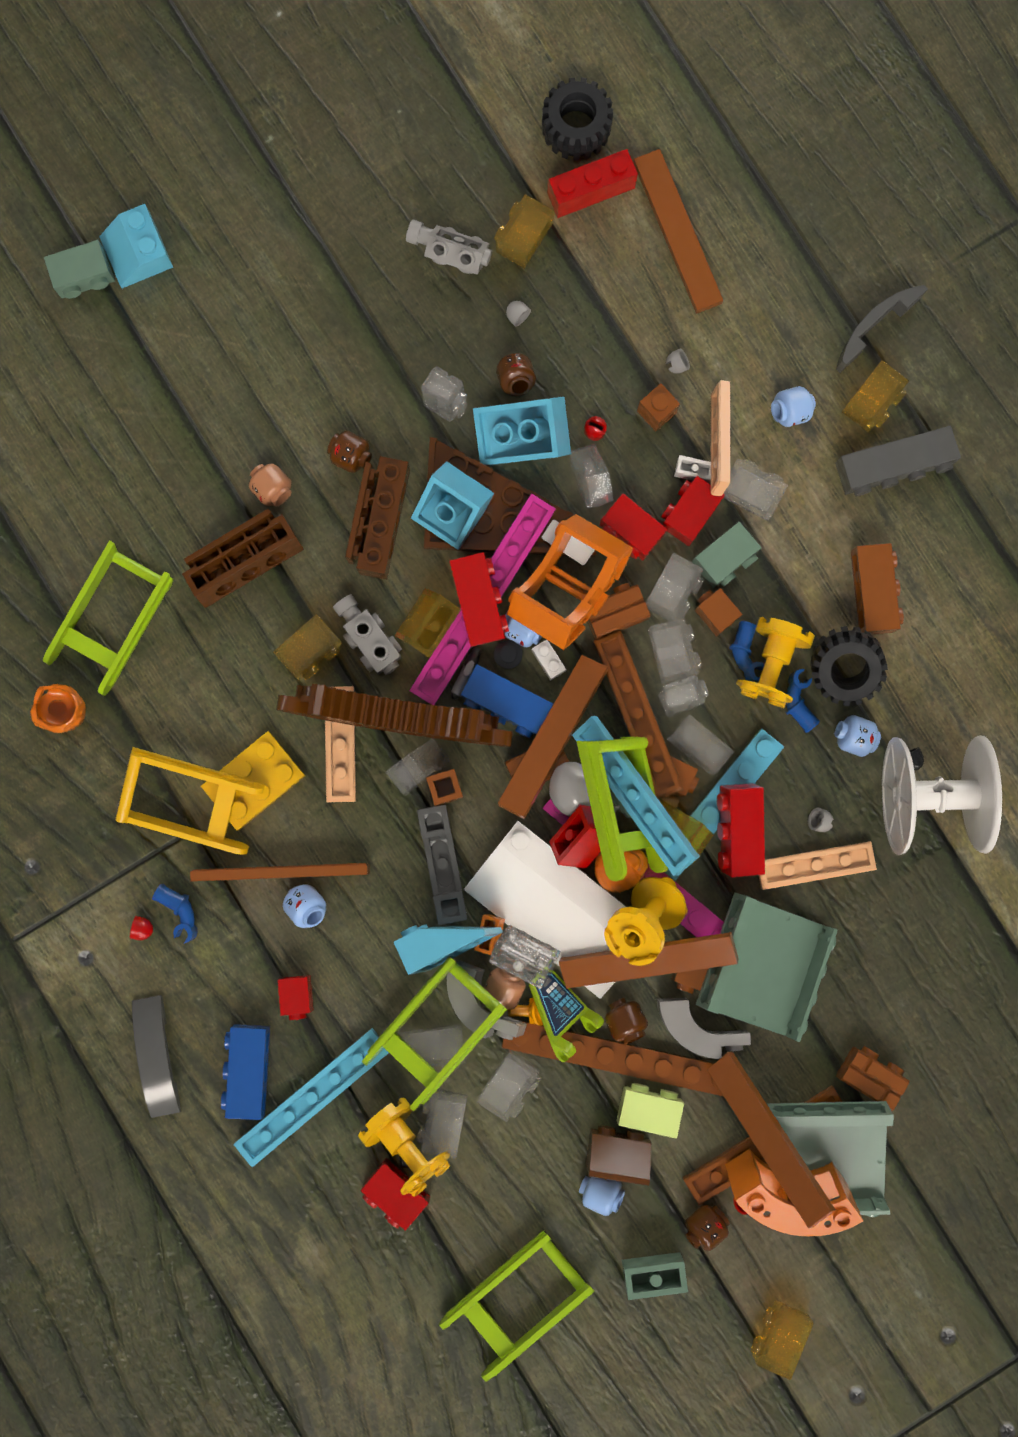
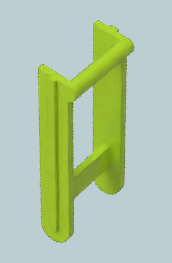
[43,540,173,696]
[576,737,668,881]
[362,956,507,1112]
[438,1231,594,1382]

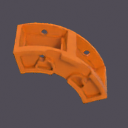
[507,514,633,650]
[725,1149,863,1236]

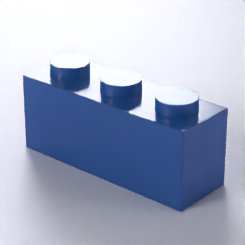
[461,664,554,739]
[221,1024,270,1120]

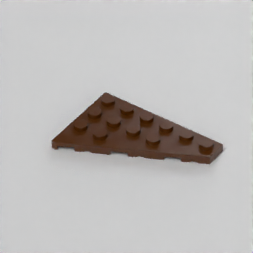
[424,437,596,557]

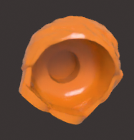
[30,684,86,733]
[595,849,648,893]

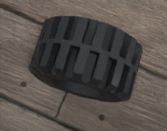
[542,77,613,161]
[811,626,888,706]

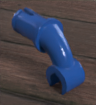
[729,621,765,683]
[785,669,820,733]
[152,883,198,944]

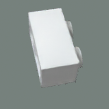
[674,455,711,483]
[531,640,566,681]

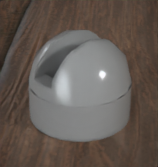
[506,301,531,327]
[666,348,690,374]
[808,808,834,832]

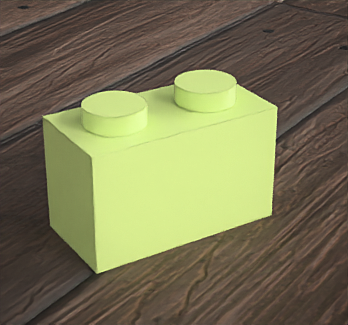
[616,1083,684,1139]

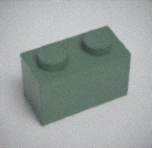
[44,240,115,299]
[692,521,762,589]
[621,1252,688,1300]

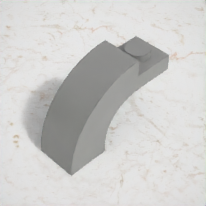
[447,960,527,1040]
[657,997,751,1059]

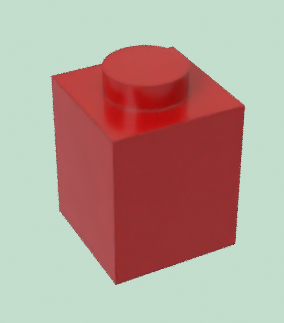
[278,975,314,1020]

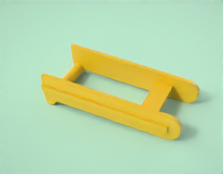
[115,747,264,855]

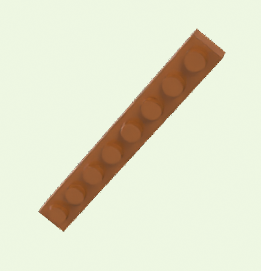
[502,1019,724,1097]

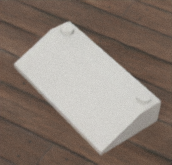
[463,821,626,999]

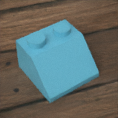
[99,204,173,288]
[411,461,494,550]

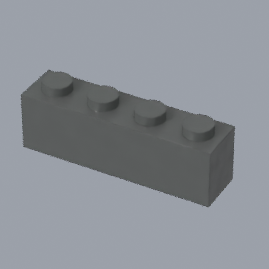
[835,425,961,496]

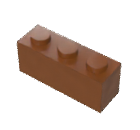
[851,543,904,635]

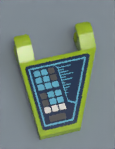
[529,966,604,1062]

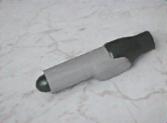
[451,647,482,700]

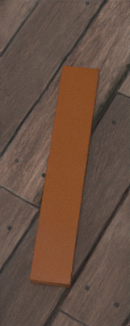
[633,149,723,314]
[594,630,684,800]
[498,655,608,819]
[190,863,370,881]
[559,932,739,989]
[707,1052,836,1229]
[683,1085,843,1205]

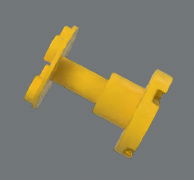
[736,617,815,708]
[604,877,688,966]
[358,1097,450,1197]

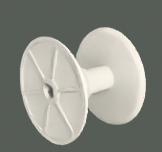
[882,736,1002,855]

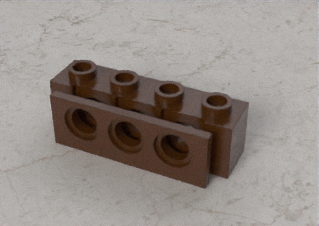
[345,456,410,580]
[182,508,304,608]

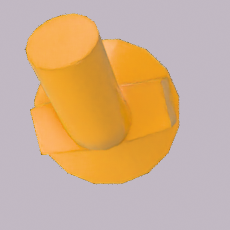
[508,998,543,1026]

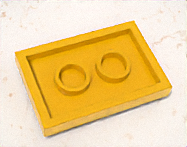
[201,731,306,831]

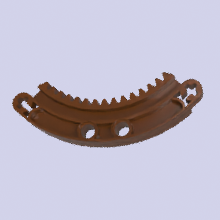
[276,684,513,747]

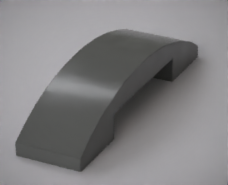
[836,285,928,373]
[417,804,467,925]
[132,995,181,1118]

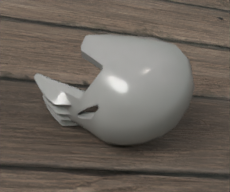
[549,762,620,817]

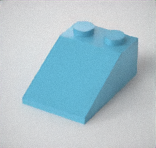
[473,397,571,465]
[394,924,503,975]

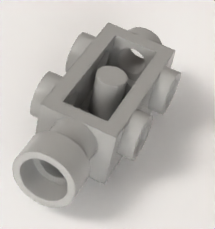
[406,219,492,275]
[333,594,402,675]

